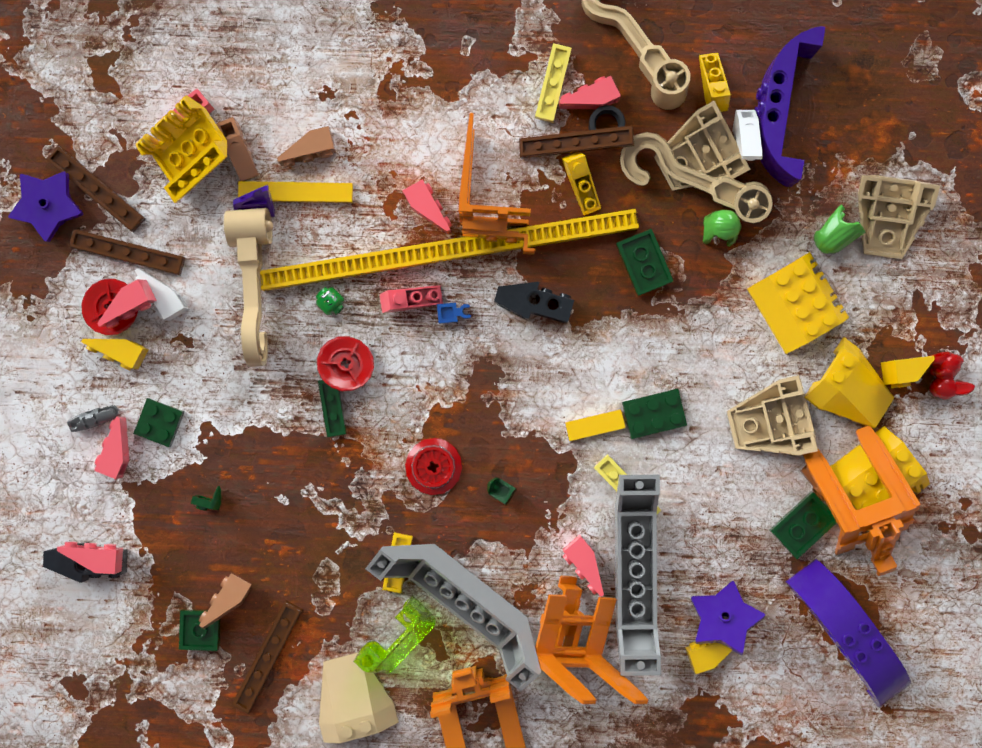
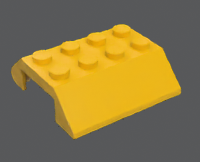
[136,95,227,203]
[747,252,849,354]
[830,426,930,531]

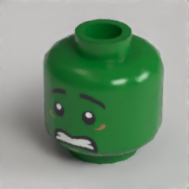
[315,287,344,316]

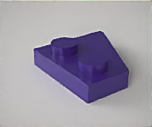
[233,185,275,217]

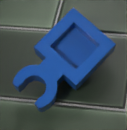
[437,303,471,324]

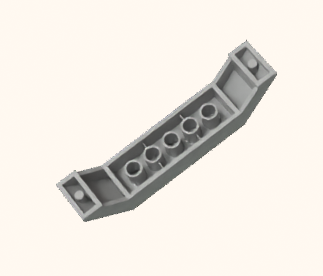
[615,474,661,676]
[365,544,541,692]

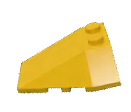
[804,337,894,429]

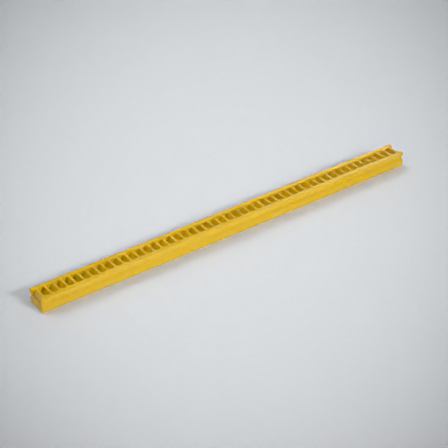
[260,209,639,291]

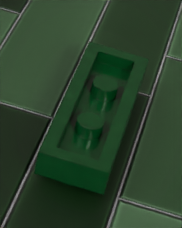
[318,380,347,437]

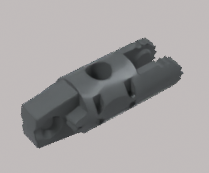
[67,405,118,432]

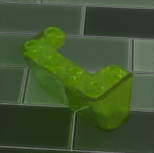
[353,595,436,674]

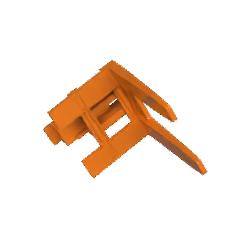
[458,113,535,255]
[802,426,921,576]
[535,576,648,704]
[430,666,526,748]

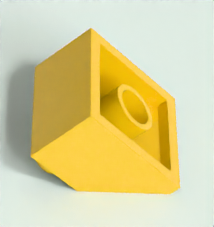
[881,356,935,388]

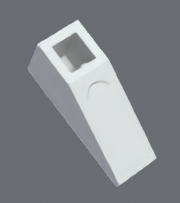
[732,110,762,161]
[135,269,189,321]

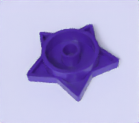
[8,172,83,242]
[691,581,765,655]

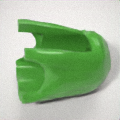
[814,205,866,254]
[703,210,741,247]

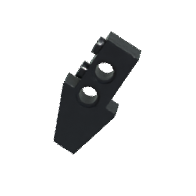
[494,282,574,324]
[43,541,128,583]

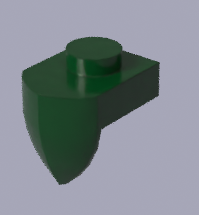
[487,477,517,506]
[191,486,222,511]

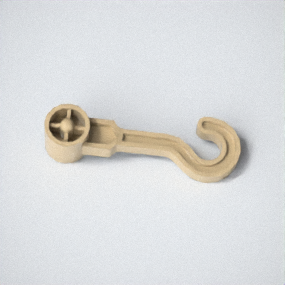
[582,0,690,110]
[620,132,773,223]
[224,208,273,367]

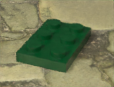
[616,229,674,297]
[622,388,687,439]
[769,491,837,559]

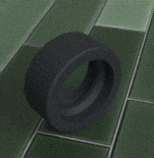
[588,105,626,130]

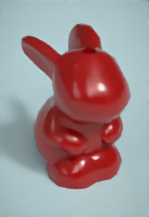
[929,352,975,400]

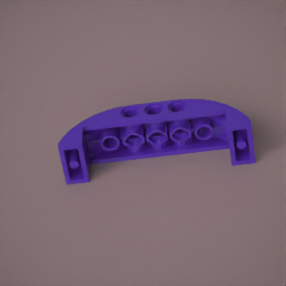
[754,26,825,187]
[786,559,911,708]

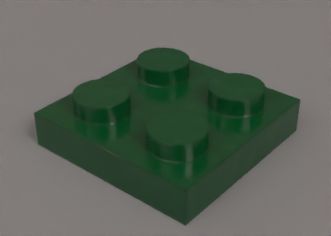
[133,398,185,447]
[179,609,220,651]

